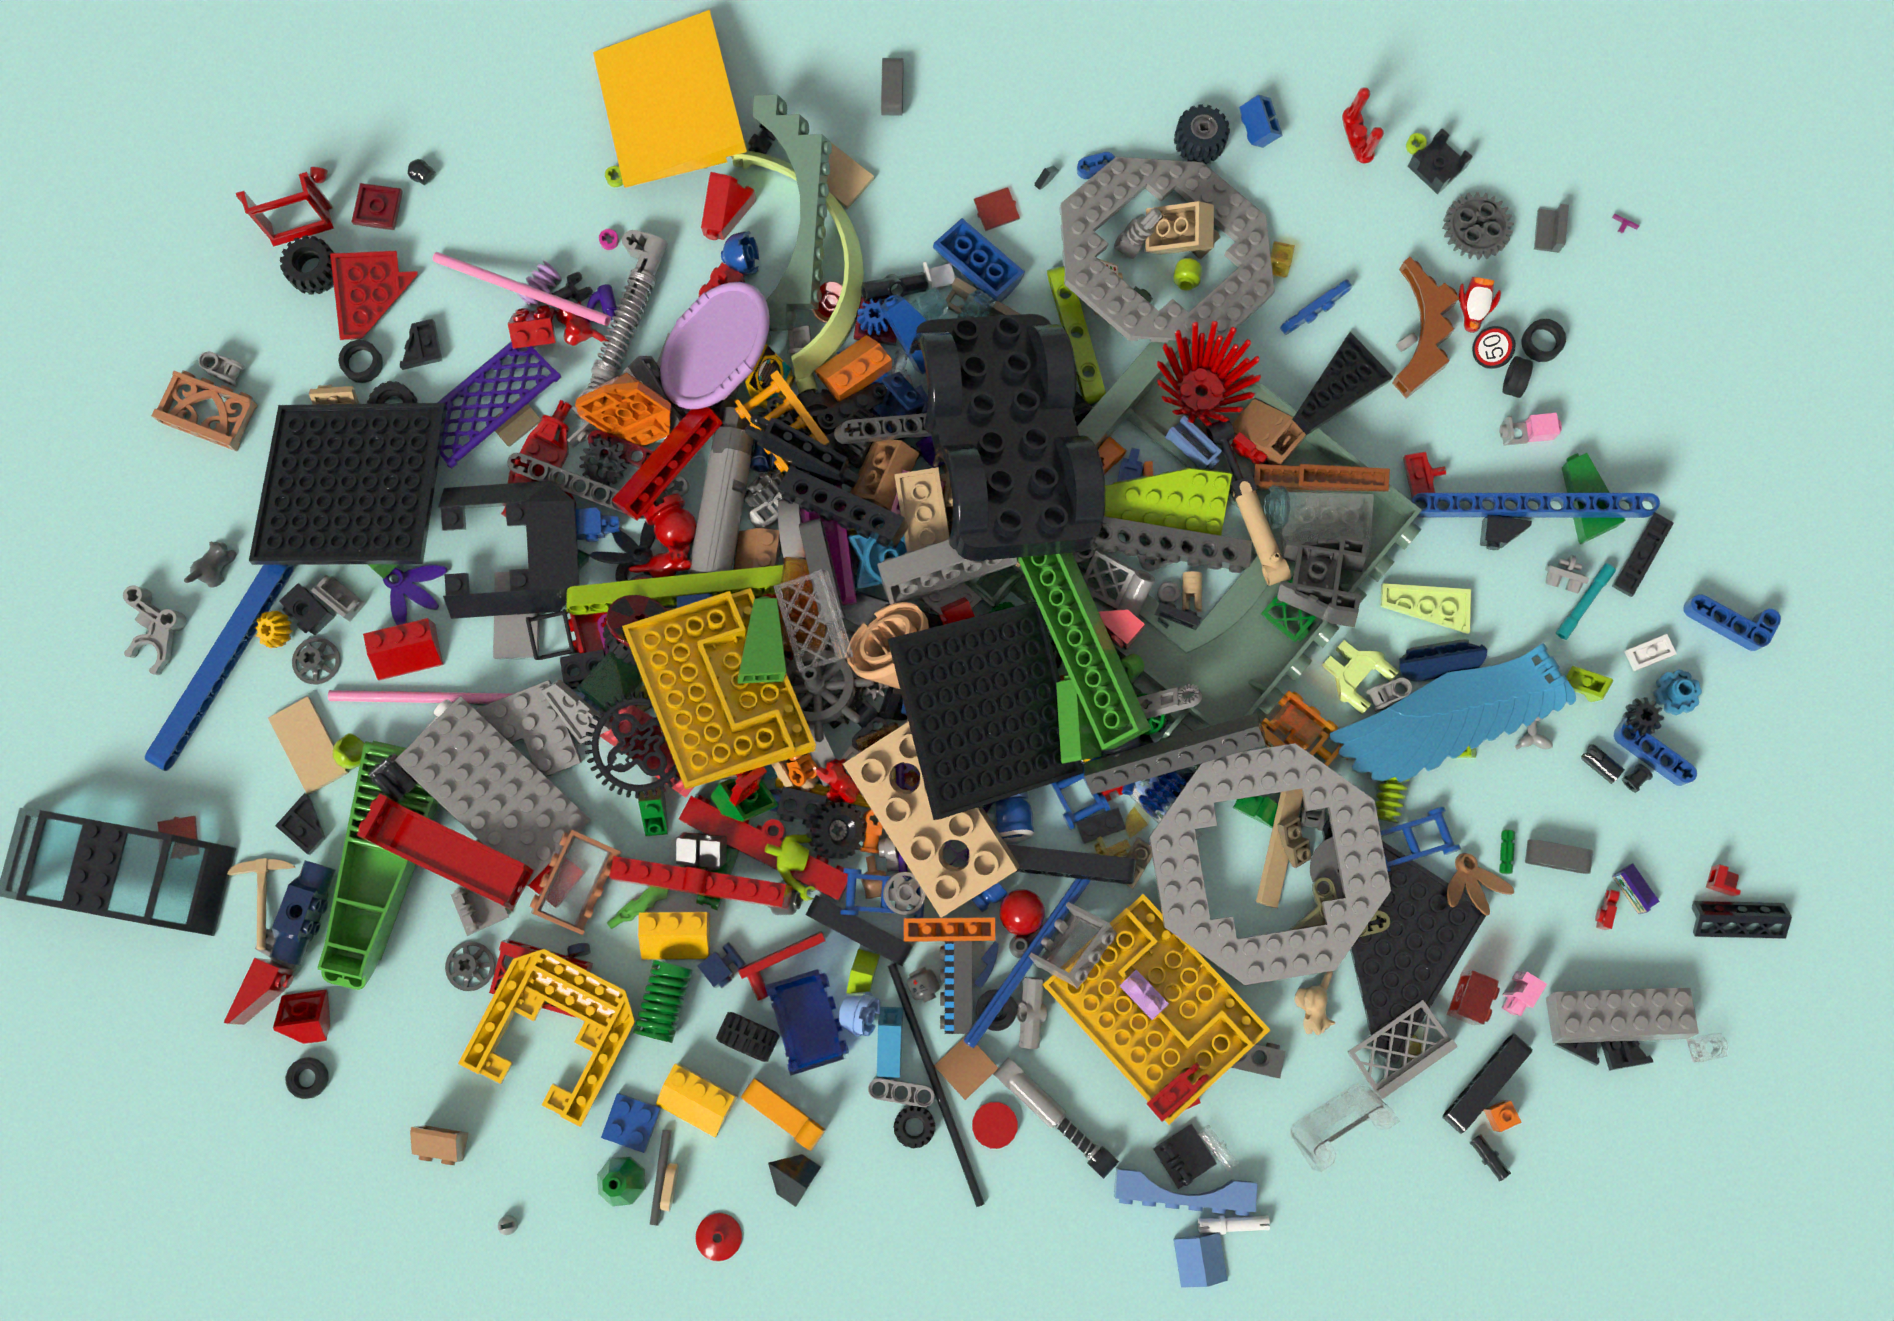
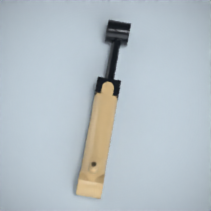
[1206,420,1291,586]

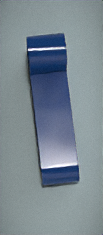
[1683,594,1781,651]
[1614,714,1697,786]

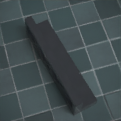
[1692,901,1792,939]

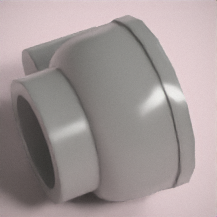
[878,837,899,871]

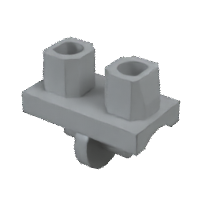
[1545,555,1589,594]

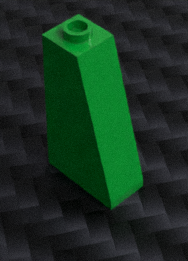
[1562,453,1626,545]

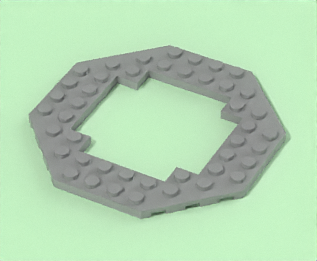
[1059,157,1275,345]
[1149,743,1391,985]

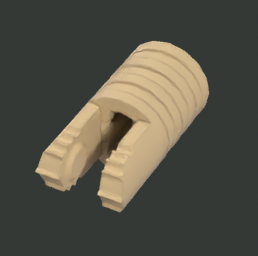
[1182,571,1202,612]

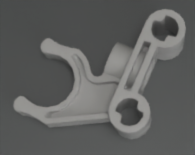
[123,585,186,675]

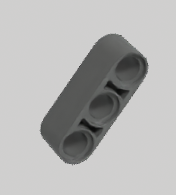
[881,58,903,116]
[1525,840,1593,874]

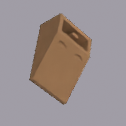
[1232,398,1307,465]

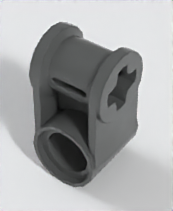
[1299,800,1325,831]

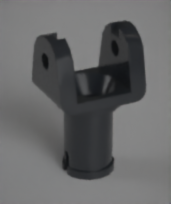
[551,272,593,302]

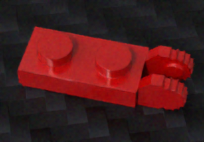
[1146,1062,1210,1122]

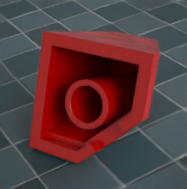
[701,172,756,240]

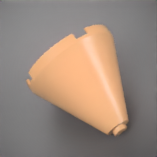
[847,602,929,689]

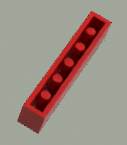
[612,407,723,521]

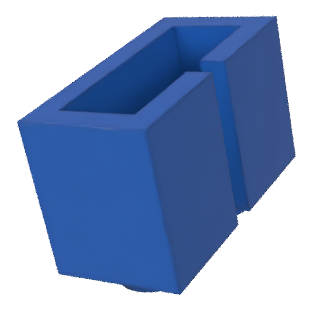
[1239,95,1283,148]

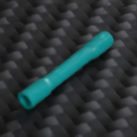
[1556,563,1616,640]

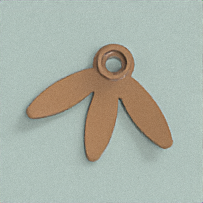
[1447,853,1514,916]

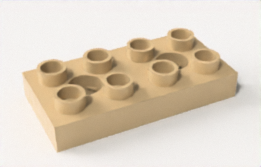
[843,722,1020,918]

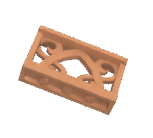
[151,370,258,452]

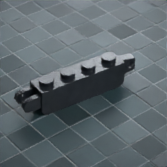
[745,415,860,488]

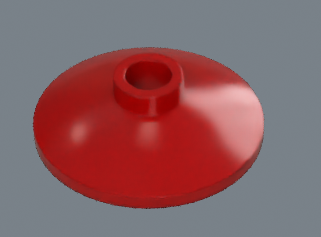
[695,1213,742,1261]

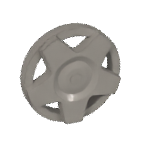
[883,872,926,915]

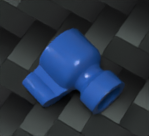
[971,882,1008,913]

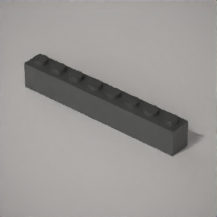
[1084,713,1266,795]

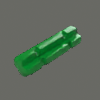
[1499,830,1515,874]

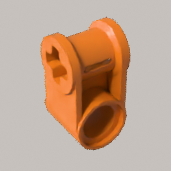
[1098,436,1127,475]

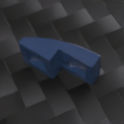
[974,941,999,989]

